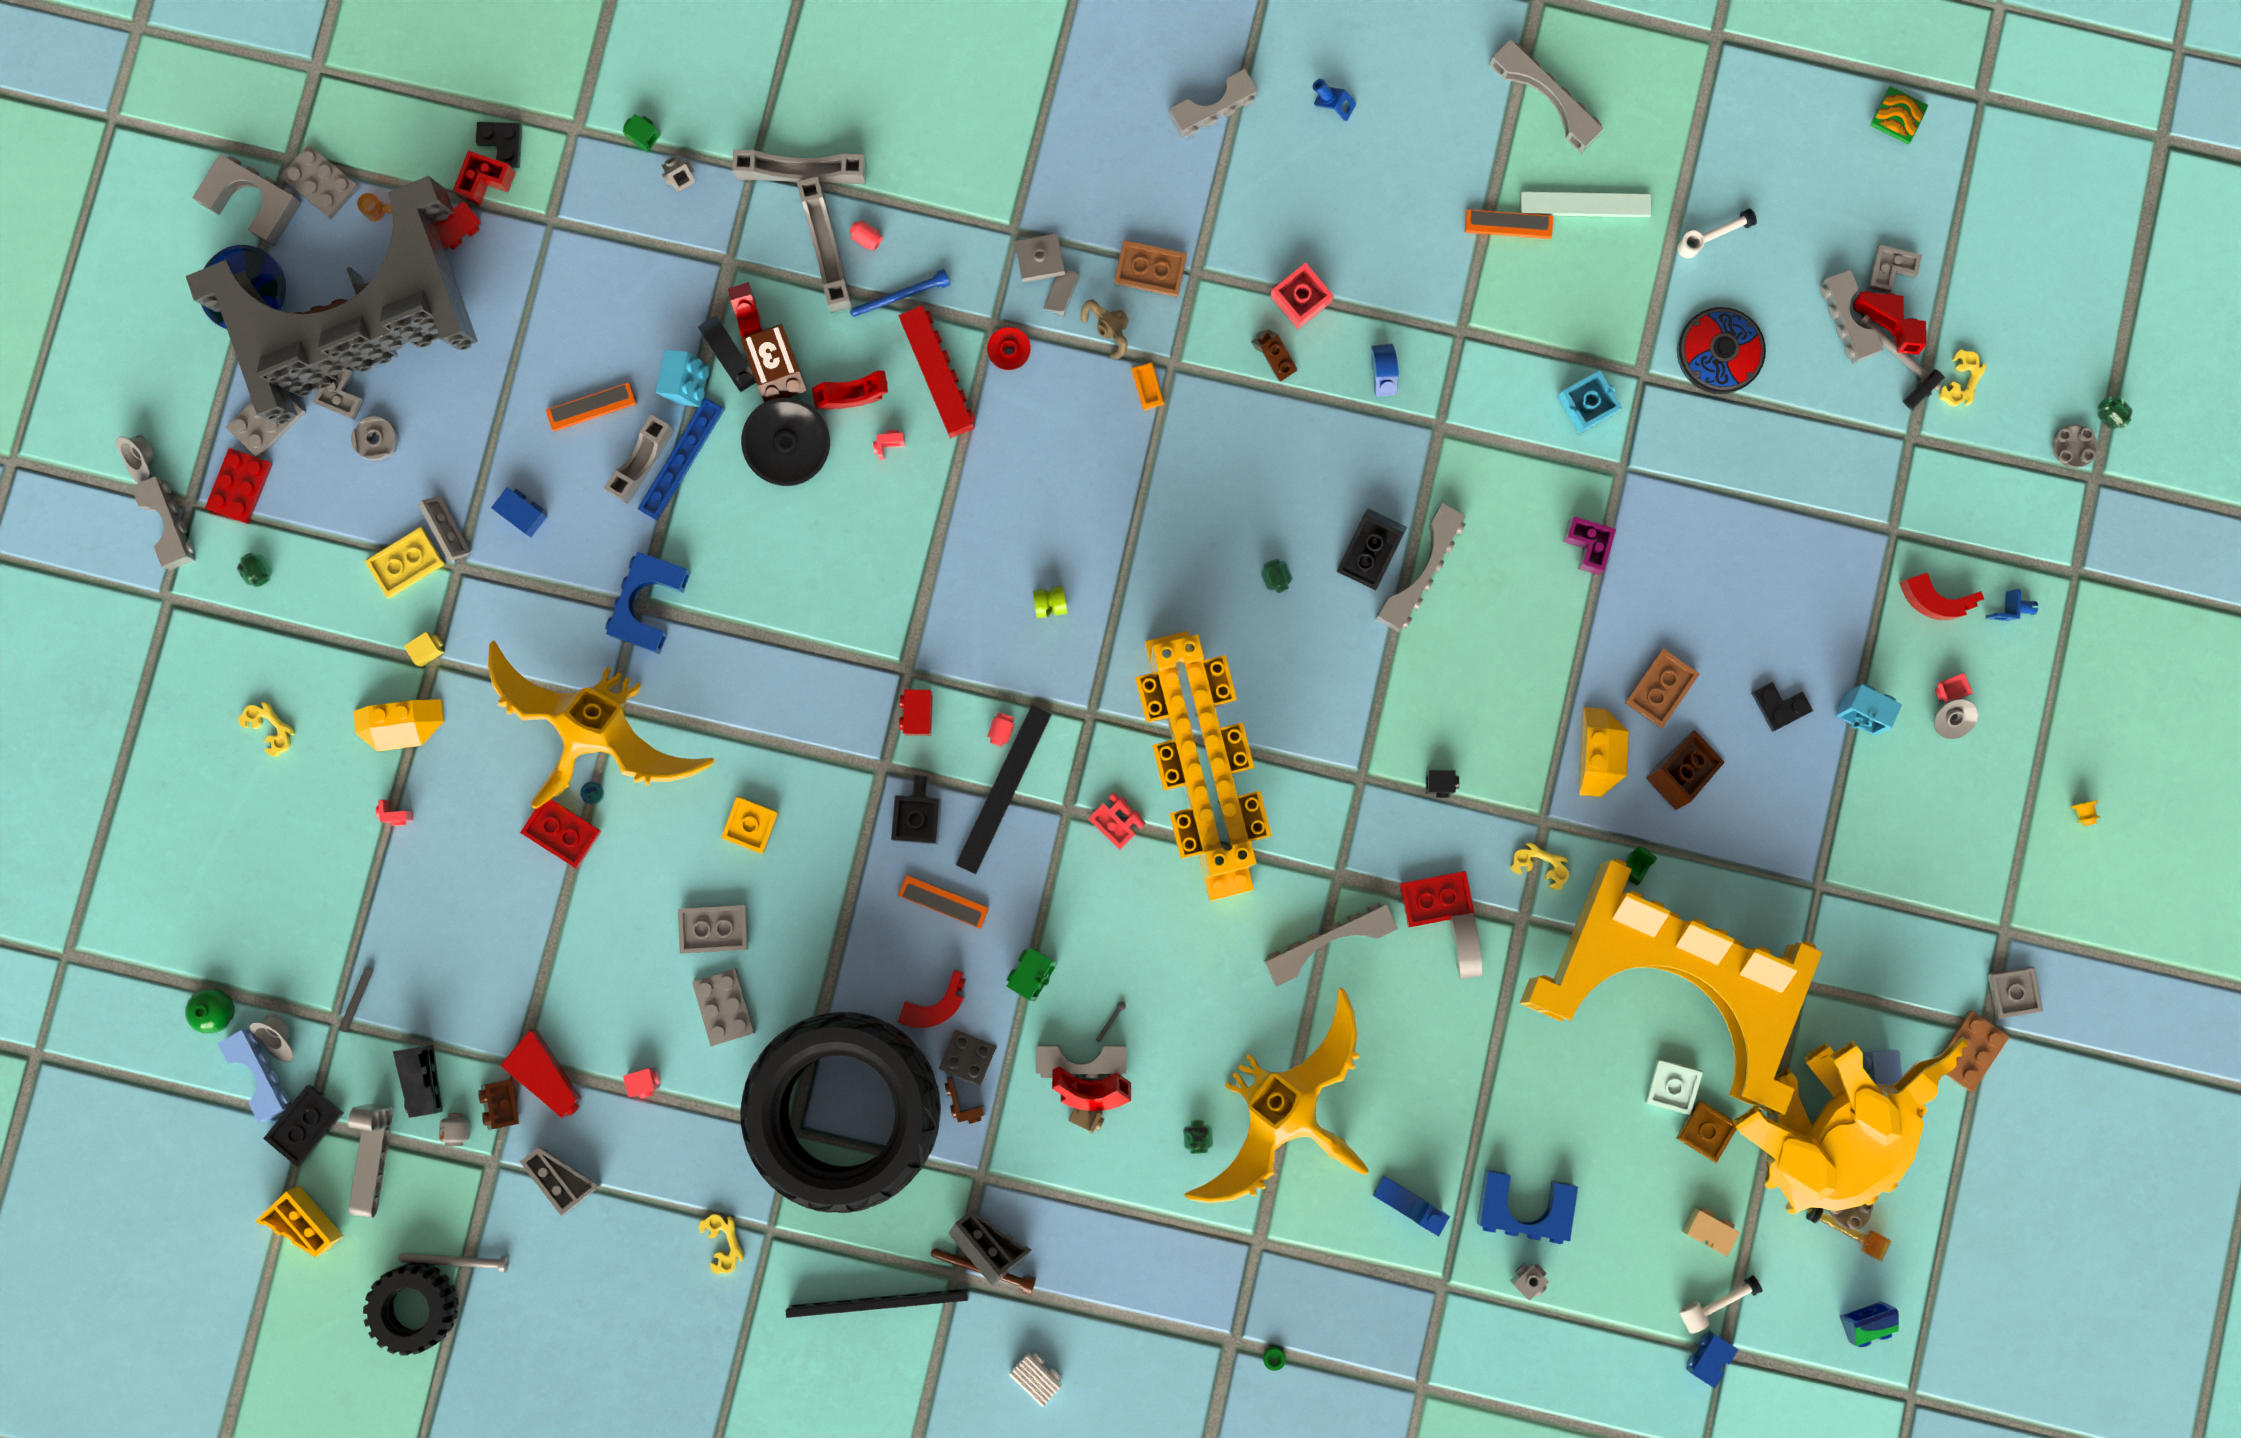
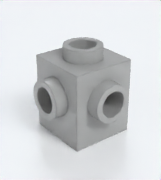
[661,155,696,192]
[1510,1262,1549,1301]

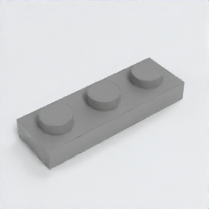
[418,496,471,561]

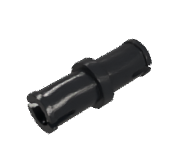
[1902,369,1945,410]

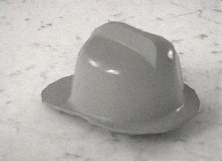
[116,435,154,483]
[250,1013,293,1062]

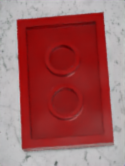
[204,448,272,525]
[520,799,602,869]
[1399,871,1475,928]

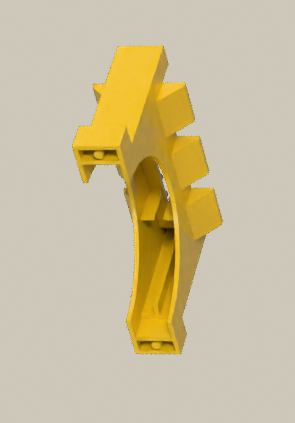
[1135,631,1272,901]
[1520,858,1822,1115]

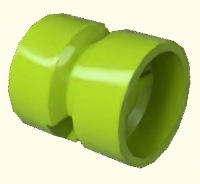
[1033,586,1067,619]

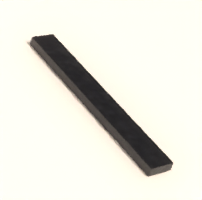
[956,705,1052,874]
[786,1288,969,1318]

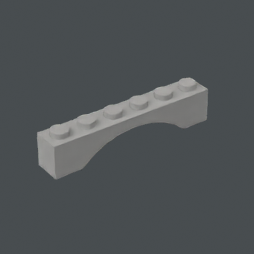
[1489,39,1604,153]
[732,150,867,184]
[797,176,852,313]
[1376,503,1466,633]
[1264,903,1398,986]

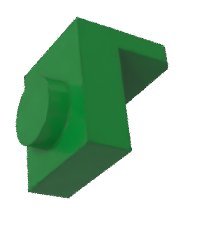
[1625,846,1657,885]

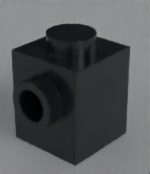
[1426,770,1459,798]

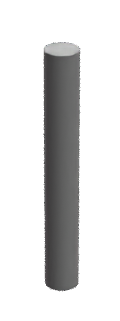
[338,967,374,1033]

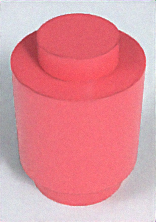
[849,220,883,251]
[987,712,1014,747]

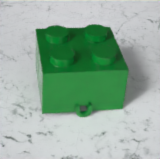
[1006,947,1058,1002]

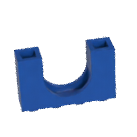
[605,551,691,654]
[1477,1169,1578,1244]

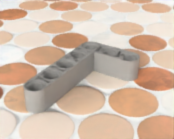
[348,1104,393,1218]

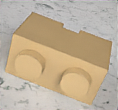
[1681,1207,1740,1257]

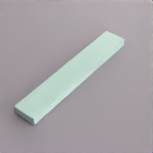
[1520,192,1651,217]

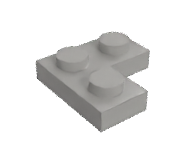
[1868,244,1922,293]
[313,369,364,420]

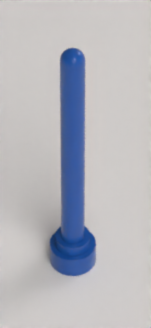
[850,269,950,317]

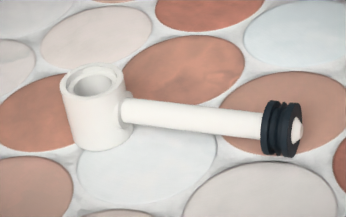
[1677,208,1757,258]
[1679,1275,1763,1333]

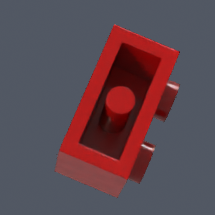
[435,201,481,250]
[899,689,933,736]

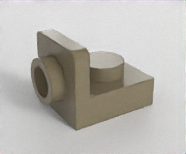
[1069,1108,1104,1134]

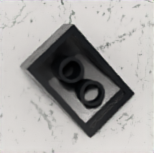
[1336,508,1407,591]

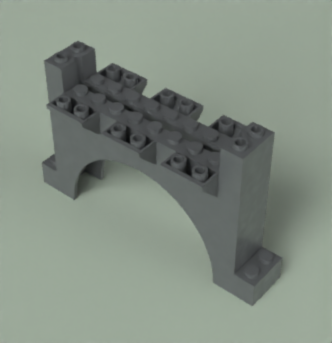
[185,176,478,424]

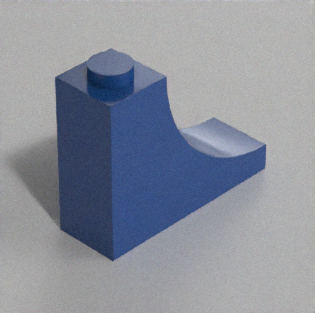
[1373,1175,1450,1237]

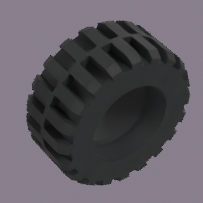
[363,1263,459,1356]

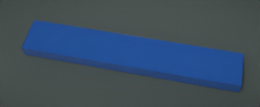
[638,398,725,521]

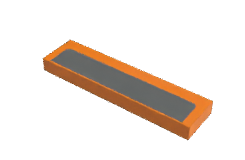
[1465,209,1553,239]
[546,382,637,431]
[898,875,989,929]

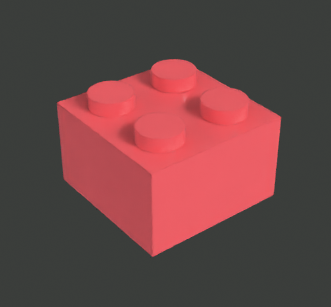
[1270,263,1334,329]

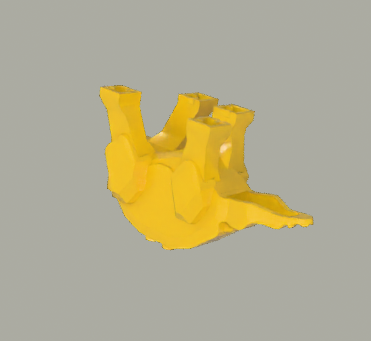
[1733,1037,1968,1214]

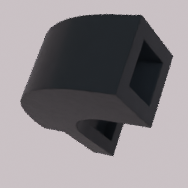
[698,316,756,393]

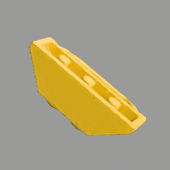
[353,700,445,751]
[1579,707,1629,797]

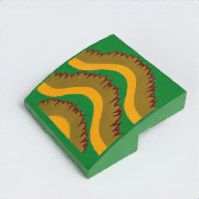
[1870,86,1928,145]

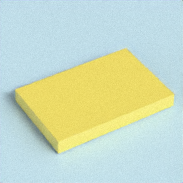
[365,526,445,598]

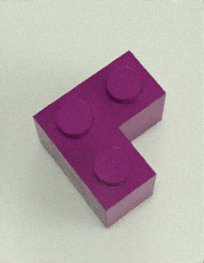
[1563,516,1616,575]

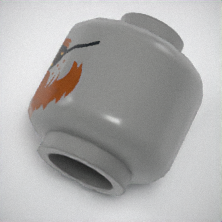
[439,1113,470,1146]

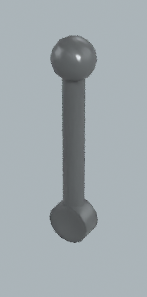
[1096,1002,1126,1042]

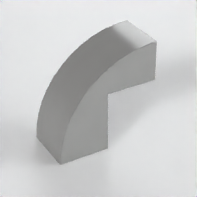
[1451,913,1482,979]

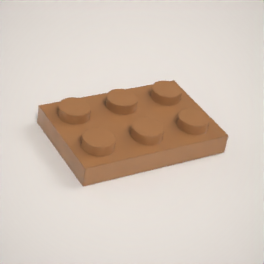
[1114,240,1187,297]
[1625,648,1700,728]
[1940,1011,2009,1092]

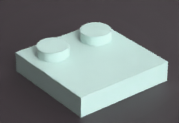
[1645,1059,1703,1115]

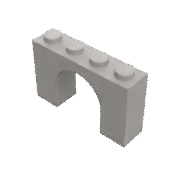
[192,154,301,246]

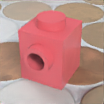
[623,1067,661,1099]

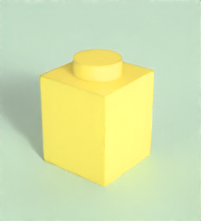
[404,632,444,667]

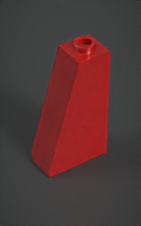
[500,1029,582,1118]

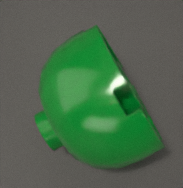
[185,989,235,1033]

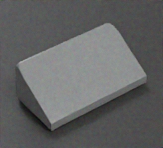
[1044,270,1079,317]

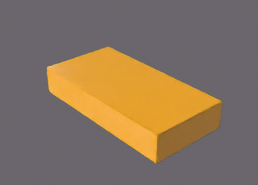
[1131,362,1164,411]

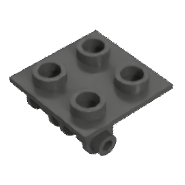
[939,1030,997,1086]

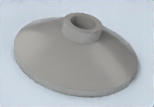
[1934,698,1978,739]

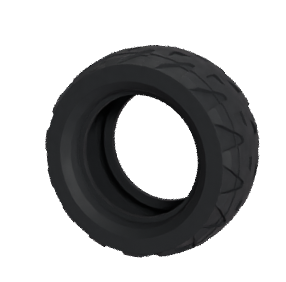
[740,1012,941,1213]

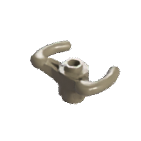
[1081,299,1129,359]

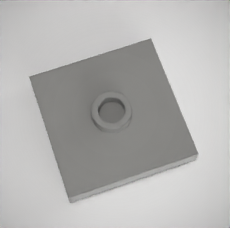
[1015,233,1065,282]
[1987,967,2043,1019]

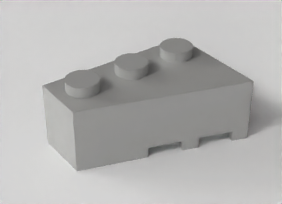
[520,1147,601,1216]

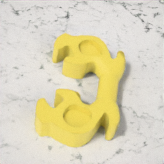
[1939,349,1986,406]
[238,701,295,757]
[1510,843,1569,889]
[699,1213,744,1274]

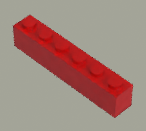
[898,305,976,439]

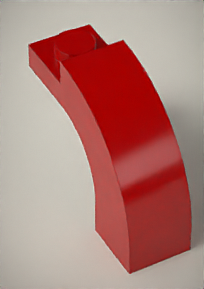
[812,370,888,410]
[1899,573,1984,620]
[897,970,966,1028]
[1052,1066,1131,1111]

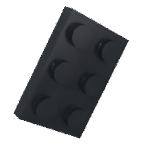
[263,1085,344,1167]

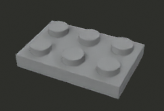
[280,144,360,219]
[226,399,306,458]
[678,905,748,954]
[692,969,755,1047]

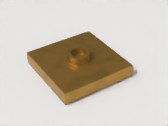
[1676,1100,1737,1163]

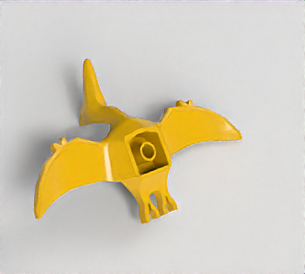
[488,640,715,809]
[1184,988,1368,1203]

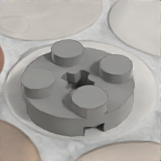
[351,416,398,461]

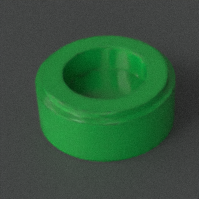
[1263,1346,1286,1371]

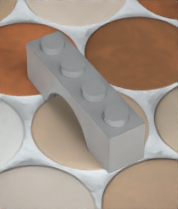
[1169,69,1258,138]
[1820,270,1884,364]
[604,414,674,504]
[131,476,195,570]
[1036,1045,1126,1078]

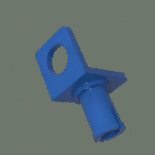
[1312,79,1356,121]
[1985,589,2038,621]

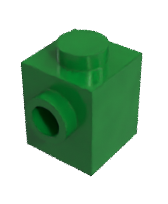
[623,114,660,152]

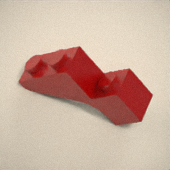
[728,282,764,338]
[1853,291,1927,355]

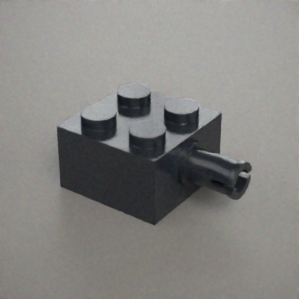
[891,775,942,845]

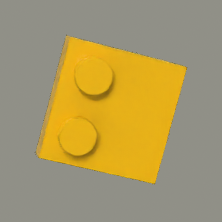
[721,796,779,854]

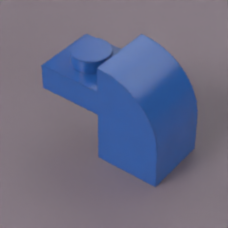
[1371,344,1399,397]

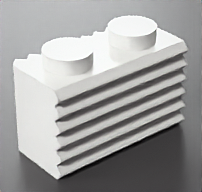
[1009,1351,1062,1407]

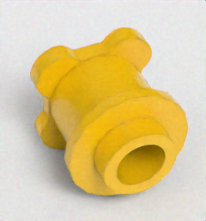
[2071,800,2101,826]

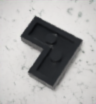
[476,122,522,168]
[1751,682,1813,732]

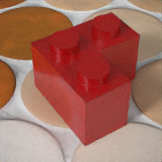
[453,150,516,206]

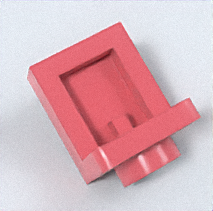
[873,430,905,460]
[1935,673,1973,703]
[376,800,413,826]

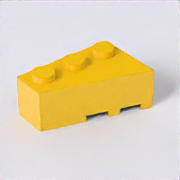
[255,1185,344,1257]

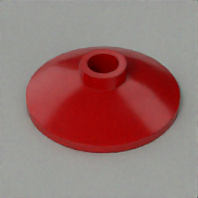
[987,327,1031,370]

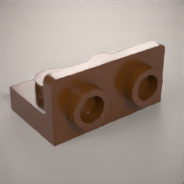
[478,1079,519,1130]

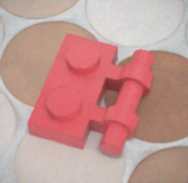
[1088,792,1146,850]

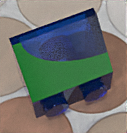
[1839,1301,1899,1347]

